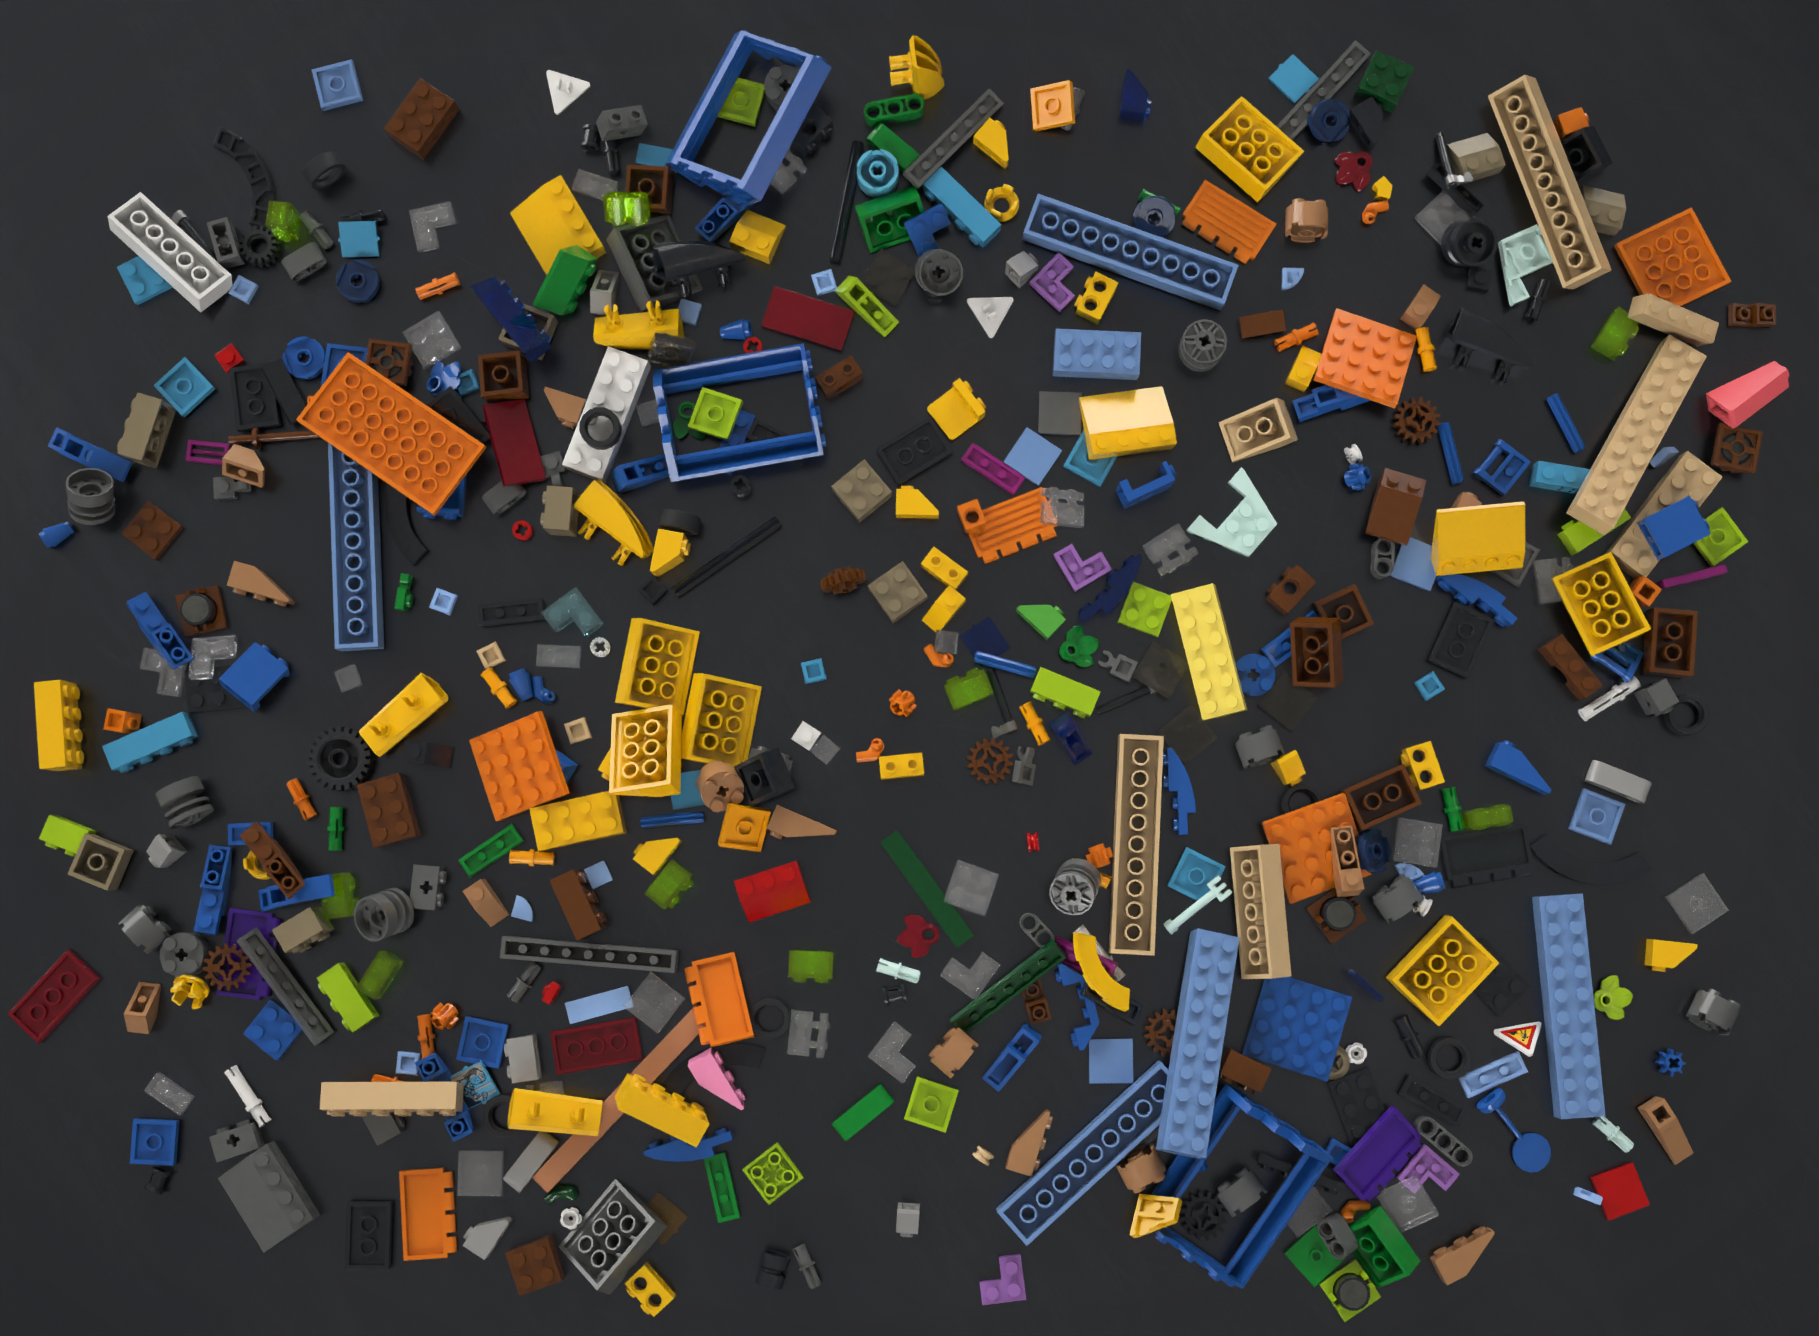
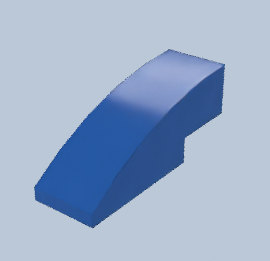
[982,1022,1042,1092]

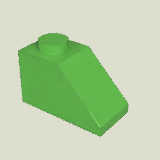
[1016,605,1066,640]

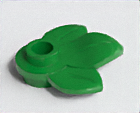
[673,401,706,440]
[1059,625,1100,668]

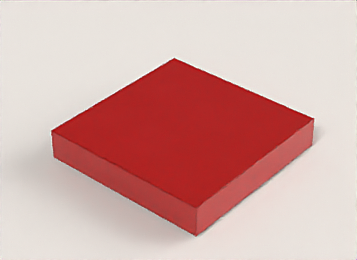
[1590,1162,1650,1221]

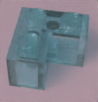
[541,587,604,637]

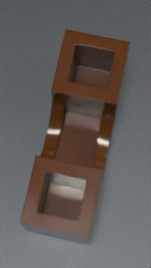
[1538,634,1603,701]

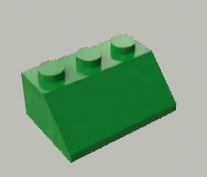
[855,186,924,253]
[532,245,598,315]
[1348,1206,1420,1288]

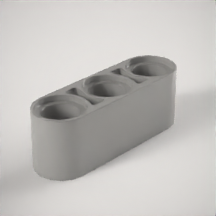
[1584,760,1652,804]
[503,1131,560,1193]

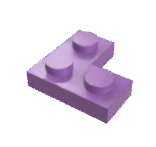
[1029,252,1075,312]
[1053,544,1112,592]
[1396,1144,1460,1193]
[979,1254,1026,1305]

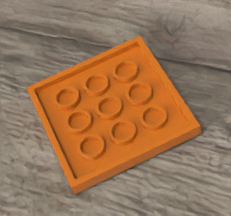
[1614,207,1732,307]
[1313,308,1417,409]
[469,711,570,822]
[1262,793,1372,904]

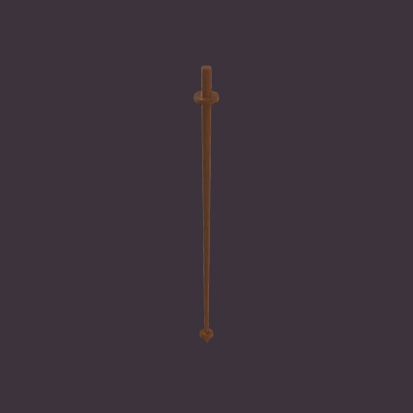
[228,420,487,449]

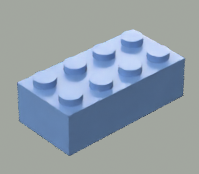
[1053,329,1141,380]

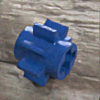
[1344,463,1371,490]
[1655,1048,1686,1077]

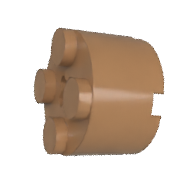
[1285,198,1328,243]
[696,761,744,812]
[929,1027,979,1078]
[1115,1143,1166,1193]

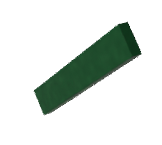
[880,830,974,948]
[950,939,1067,1034]

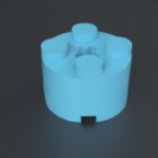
[857,149,899,198]

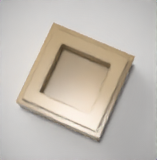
[477,641,506,670]
[564,717,592,745]

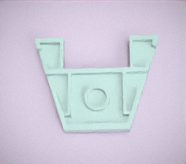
[1498,224,1553,307]
[1186,467,1277,557]

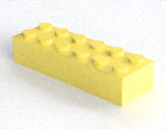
[1171,583,1247,721]

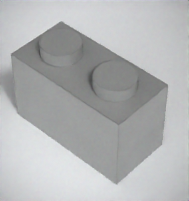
[504,1034,542,1083]

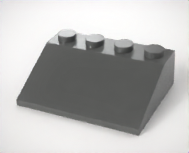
[606,214,703,313]
[218,1141,320,1252]
[558,1178,667,1295]

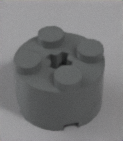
[764,65,800,112]
[1235,725,1285,769]
[1372,873,1424,923]
[118,904,172,954]
[160,932,212,977]
[1686,989,1741,1036]
[1216,1167,1268,1217]

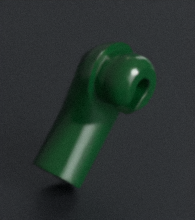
[544,1184,578,1205]

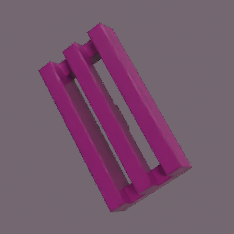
[185,440,232,465]

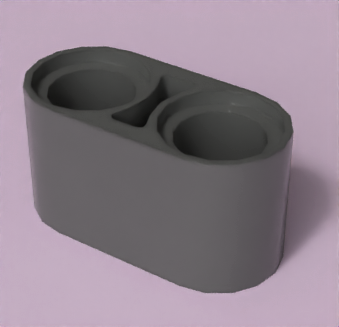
[281,242,327,281]
[482,481,527,516]
[1370,538,1395,580]
[1019,913,1054,948]
[1317,1212,1358,1260]

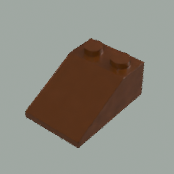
[1365,468,1426,546]

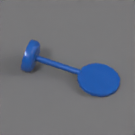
[1477,1088,1551,1173]

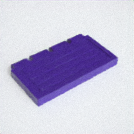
[216,908,281,1000]
[1333,1106,1423,1203]

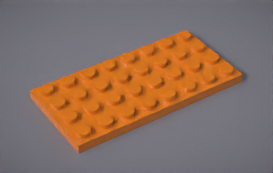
[296,352,486,516]

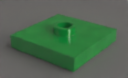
[1283,1223,1347,1287]

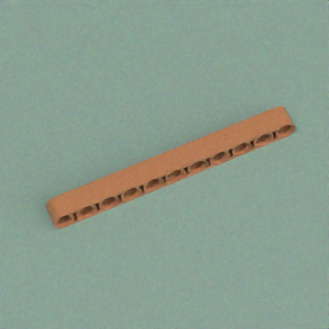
[532,1004,706,1193]

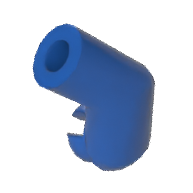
[532,676,555,704]

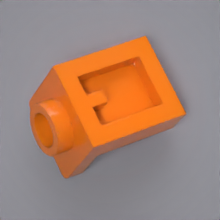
[103,708,142,734]

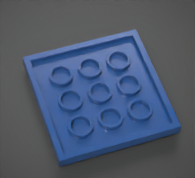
[1242,977,1352,1082]

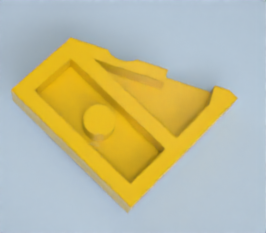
[1129,1194,1182,1238]

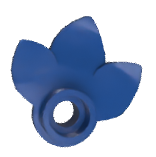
[427,361,462,397]

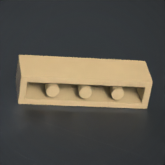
[1628,293,1719,347]

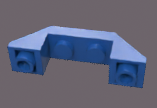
[1054,963,1100,1051]
[415,1052,474,1142]

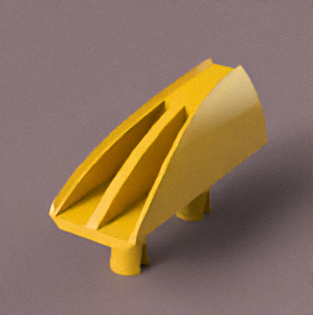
[889,35,945,100]
[593,300,685,349]
[574,479,654,566]
[359,673,448,757]
[507,1088,602,1136]

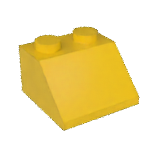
[729,210,786,264]
[650,529,691,577]

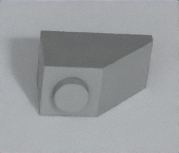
[1005,251,1039,289]
[590,270,620,316]
[146,834,187,868]
[896,1202,920,1237]
[463,1217,513,1260]

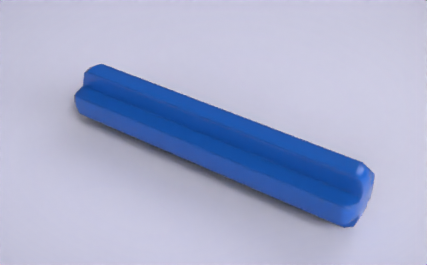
[1547,393,1585,453]
[1438,422,1464,485]
[974,651,1037,678]
[640,811,705,829]

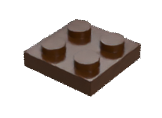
[121,501,183,560]

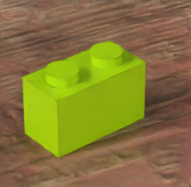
[39,815,97,857]

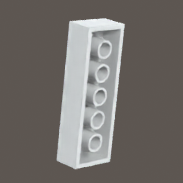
[107,192,233,312]
[562,346,651,484]

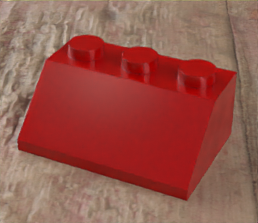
[734,861,811,922]

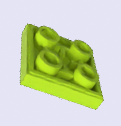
[742,1142,804,1205]

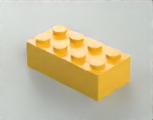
[34,680,84,771]
[529,791,627,852]
[615,1073,709,1148]

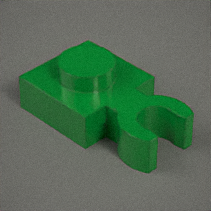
[394,573,413,612]

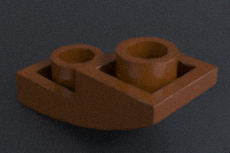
[1728,303,1776,327]
[1239,310,1287,339]
[1022,978,1052,1025]

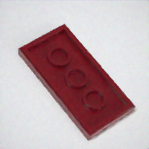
[761,286,855,352]
[482,399,546,487]
[7,949,101,1044]
[550,1016,644,1075]

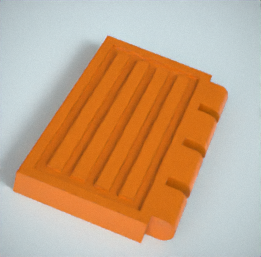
[1181,180,1276,265]
[966,487,1058,564]
[684,952,754,1048]
[399,1167,457,1261]

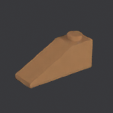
[767,805,837,840]

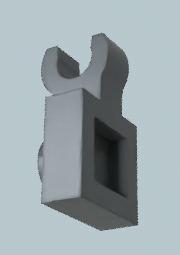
[540,451,567,487]
[213,477,252,500]
[1012,746,1036,786]

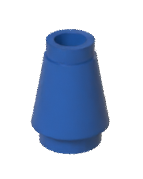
[720,319,752,340]
[39,521,74,548]
[509,668,534,701]
[1413,872,1446,894]

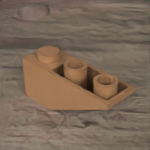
[227,561,295,607]
[1330,825,1364,898]
[1638,1096,1694,1165]
[1005,1109,1053,1177]
[1430,1227,1495,1285]

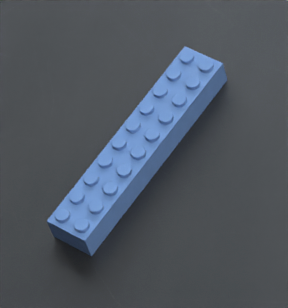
[1022,194,1239,311]
[328,443,384,652]
[1532,894,1606,1119]
[1156,928,1240,1159]
[996,1060,1168,1246]

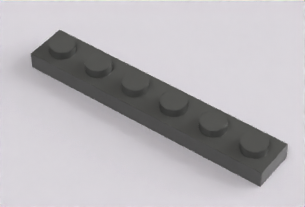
[1276,40,1371,141]
[903,88,1004,190]
[237,927,334,1046]

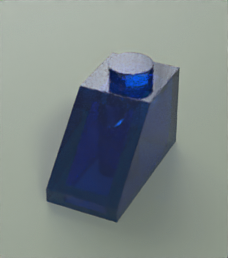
[1119,69,1152,121]
[1049,712,1093,765]

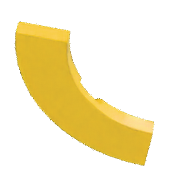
[1073,932,1130,1012]

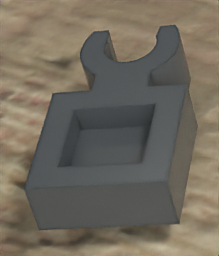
[1098,651,1139,683]

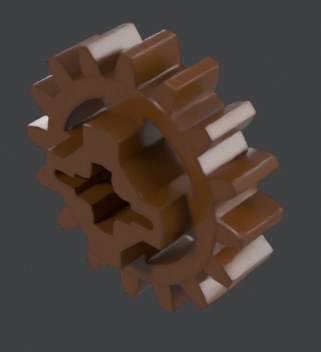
[1393,397,1441,444]
[819,566,867,595]
[967,737,1013,784]
[202,943,253,991]
[1144,1009,1177,1057]

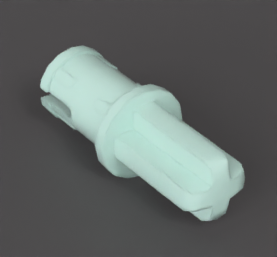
[876,958,920,983]
[1592,1116,1634,1153]

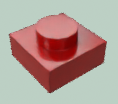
[214,343,246,374]
[542,980,563,1005]

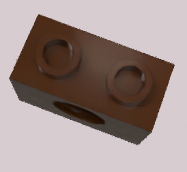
[815,355,863,400]
[1266,565,1316,616]

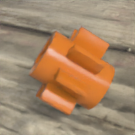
[889,689,917,717]
[1085,843,1114,868]
[431,1002,459,1030]

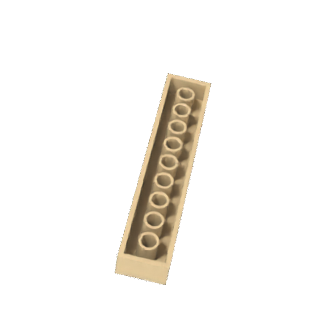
[1488,75,1611,289]
[1566,334,1707,535]
[1108,734,1164,956]

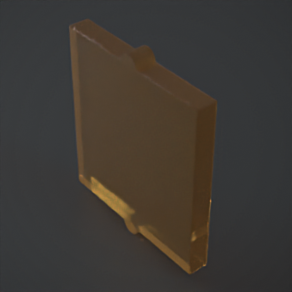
[646,1192,688,1245]

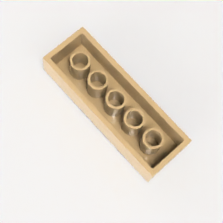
[1604,451,1722,579]
[1230,844,1291,979]
[320,1082,464,1117]

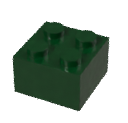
[1354,50,1415,113]

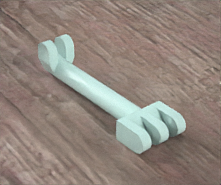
[1163,875,1232,935]

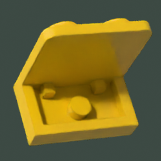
[927,378,986,440]

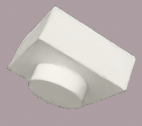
[791,721,821,751]

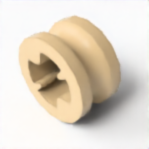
[972,1145,994,1166]

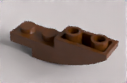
[240,821,306,899]

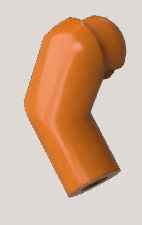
[1362,200,1389,224]
[923,644,954,668]
[856,738,884,763]
[1340,1200,1370,1223]

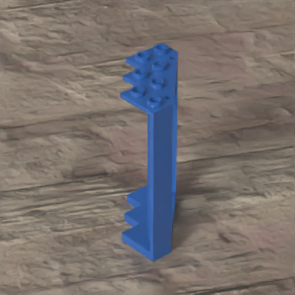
[665,30,832,205]
[653,343,826,482]
[1151,1084,1333,1289]

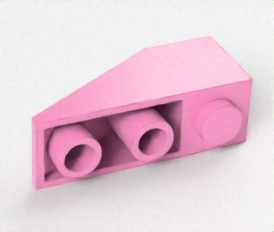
[688,1048,746,1110]

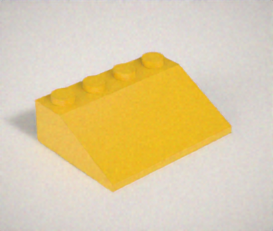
[1195,96,1304,202]
[510,175,606,275]
[1079,386,1177,460]
[1430,502,1525,576]
[1552,552,1651,656]
[615,618,700,716]
[681,673,762,767]
[609,705,682,797]
[1385,915,1499,1026]

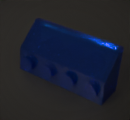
[471,277,552,363]

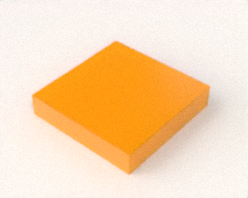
[1030,80,1075,132]
[718,803,771,852]

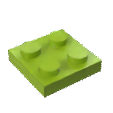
[717,78,765,127]
[688,387,743,441]
[1693,507,1748,567]
[1117,582,1172,637]
[904,1076,959,1133]

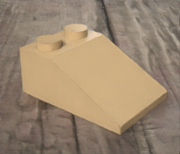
[1218,398,1298,462]

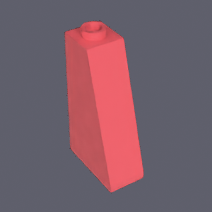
[1706,361,1789,428]

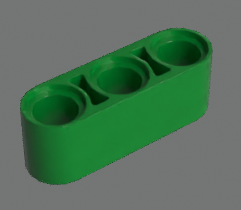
[864,94,924,127]
[865,123,921,173]
[831,1084,894,1141]

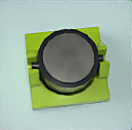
[1319,1258,1381,1322]

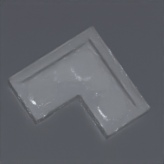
[409,201,456,253]
[189,635,237,680]
[140,648,187,697]
[940,952,1000,1000]
[868,1021,916,1083]

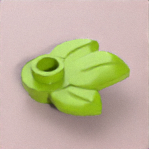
[1593,975,1633,1020]

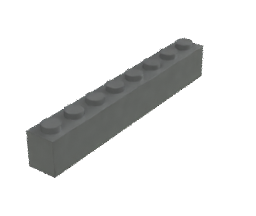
[500,936,679,973]

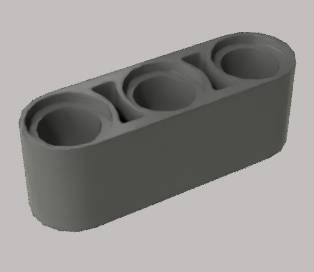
[1413,1115,1473,1167]

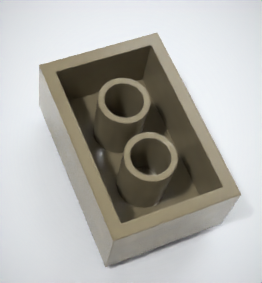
[117,392,176,469]

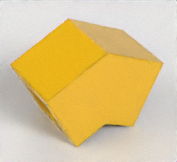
[1372,176,1393,201]

